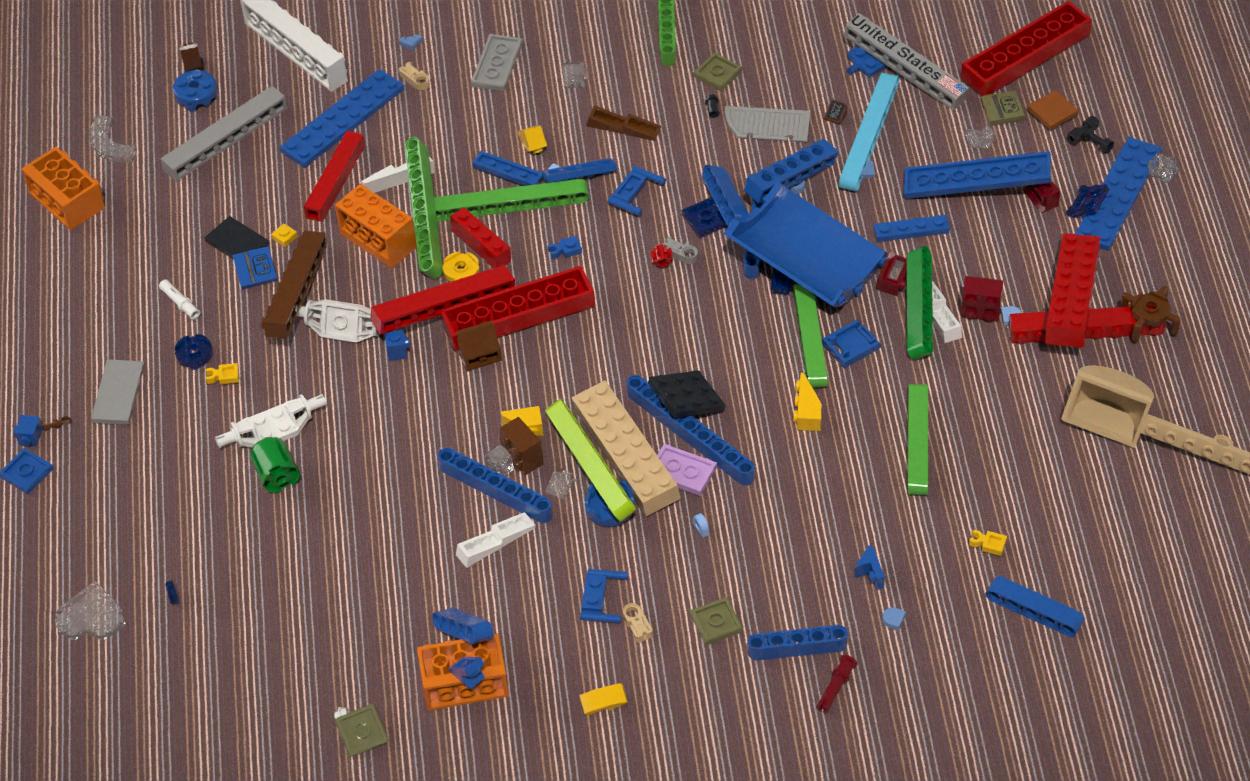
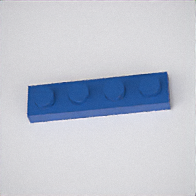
[472,151,544,186]
[542,158,617,183]
[873,215,950,242]

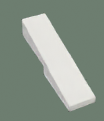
[361,157,435,193]
[932,281,962,343]
[456,512,535,568]

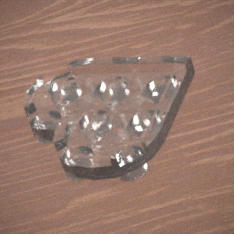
[55,582,125,640]

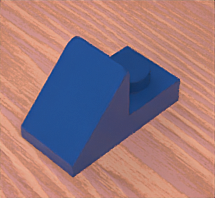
[855,545,885,590]
[449,656,485,689]

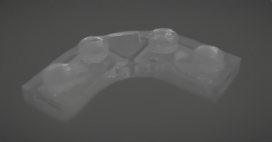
[89,115,137,163]

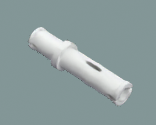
[159,279,200,320]

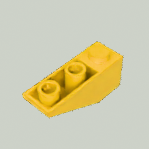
[794,373,822,431]

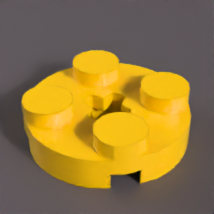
[442,251,480,282]

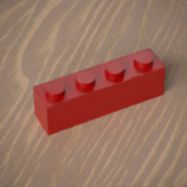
[450,207,511,268]

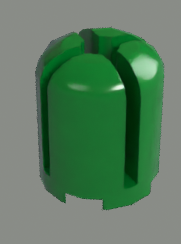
[250,437,300,493]

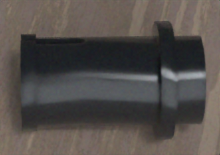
[705,94,720,118]

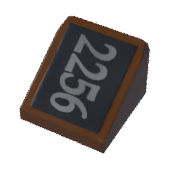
[824,99,848,125]

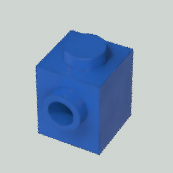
[385,330,410,361]
[14,415,43,446]

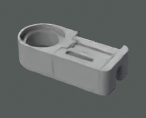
[663,236,698,264]

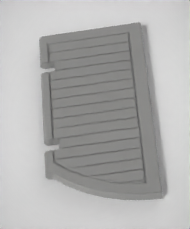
[725,106,811,142]

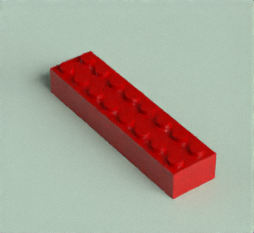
[961,0,1092,96]
[1045,233,1100,348]
[440,266,595,351]

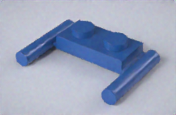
[607,166,666,216]
[580,569,628,623]

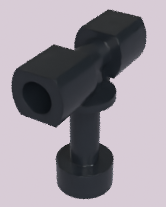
[1067,116,1114,154]

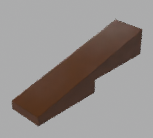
[586,105,661,141]

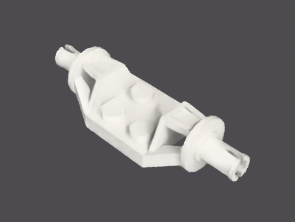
[297,299,399,342]
[215,394,327,448]

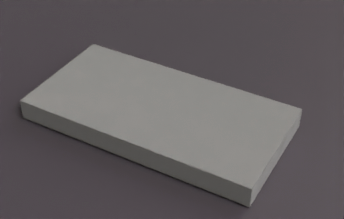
[471,34,523,92]
[91,359,145,425]

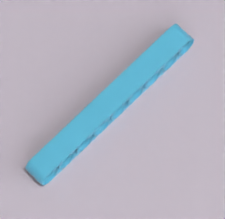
[839,72,899,192]

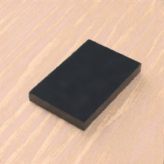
[204,216,269,259]

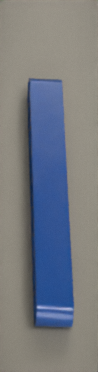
[627,375,755,485]

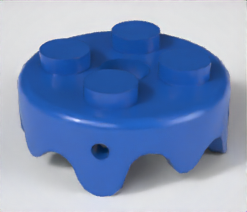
[173,69,218,112]
[585,480,635,527]

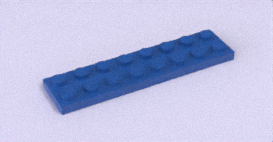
[279,68,405,168]
[1075,136,1163,251]
[904,151,1051,199]

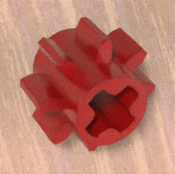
[650,244,673,267]

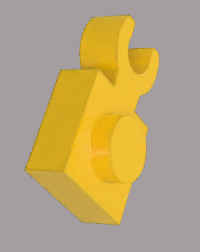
[205,363,239,384]
[969,530,1007,556]

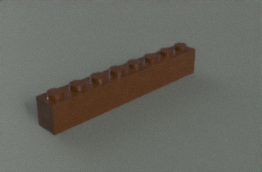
[262,230,327,339]

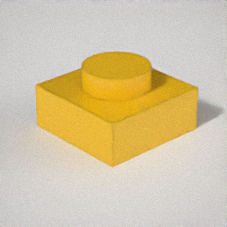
[271,224,298,247]

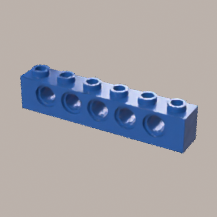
[744,139,839,204]

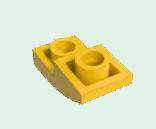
[580,683,628,716]

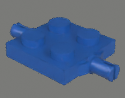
[846,46,889,78]

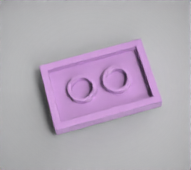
[657,444,717,496]

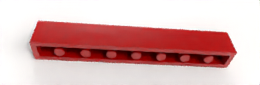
[370,265,515,335]
[1009,306,1165,343]

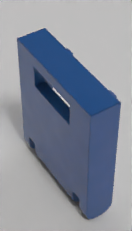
[822,320,881,368]

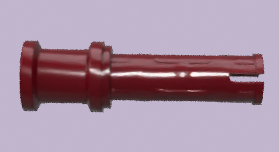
[816,655,858,713]

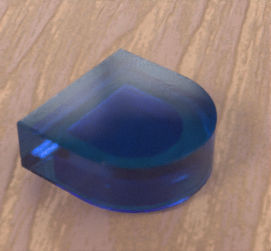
[165,580,179,605]

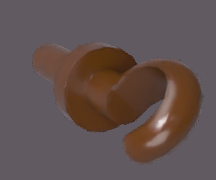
[42,416,72,430]

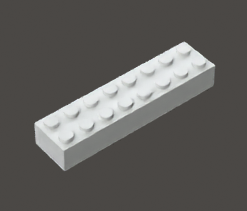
[240,0,348,92]

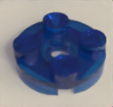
[175,334,213,370]

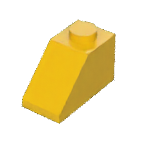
[517,126,547,154]
[501,406,543,437]

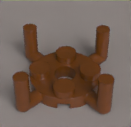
[1120,286,1181,342]

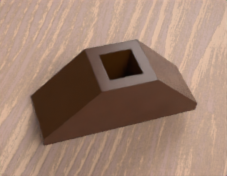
[180,42,203,72]

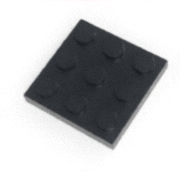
[648,370,726,418]

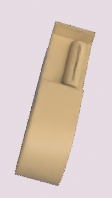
[399,62,430,90]
[623,603,653,643]

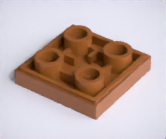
[1027,90,1079,130]

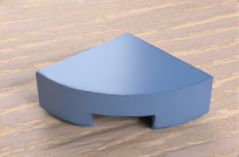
[398,35,423,51]

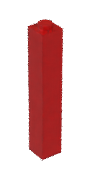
[303,131,365,222]

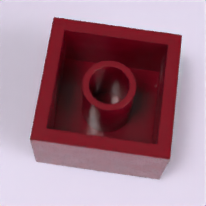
[961,276,1004,322]

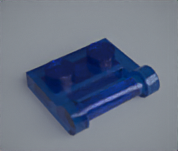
[1066,184,1110,218]

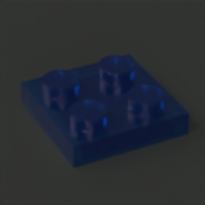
[682,197,728,238]

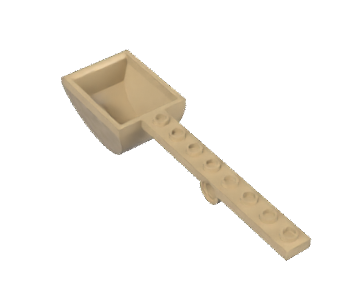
[1061,365,1250,474]

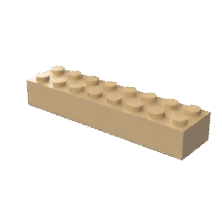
[571,380,681,516]

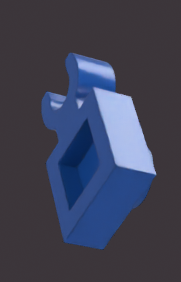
[548,236,582,259]

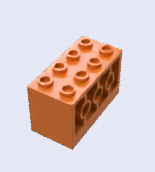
[21,146,105,231]
[335,184,417,269]
[417,633,509,711]

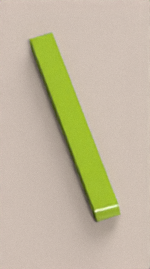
[545,399,637,522]

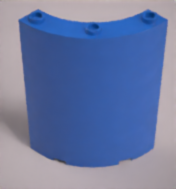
[724,181,889,307]

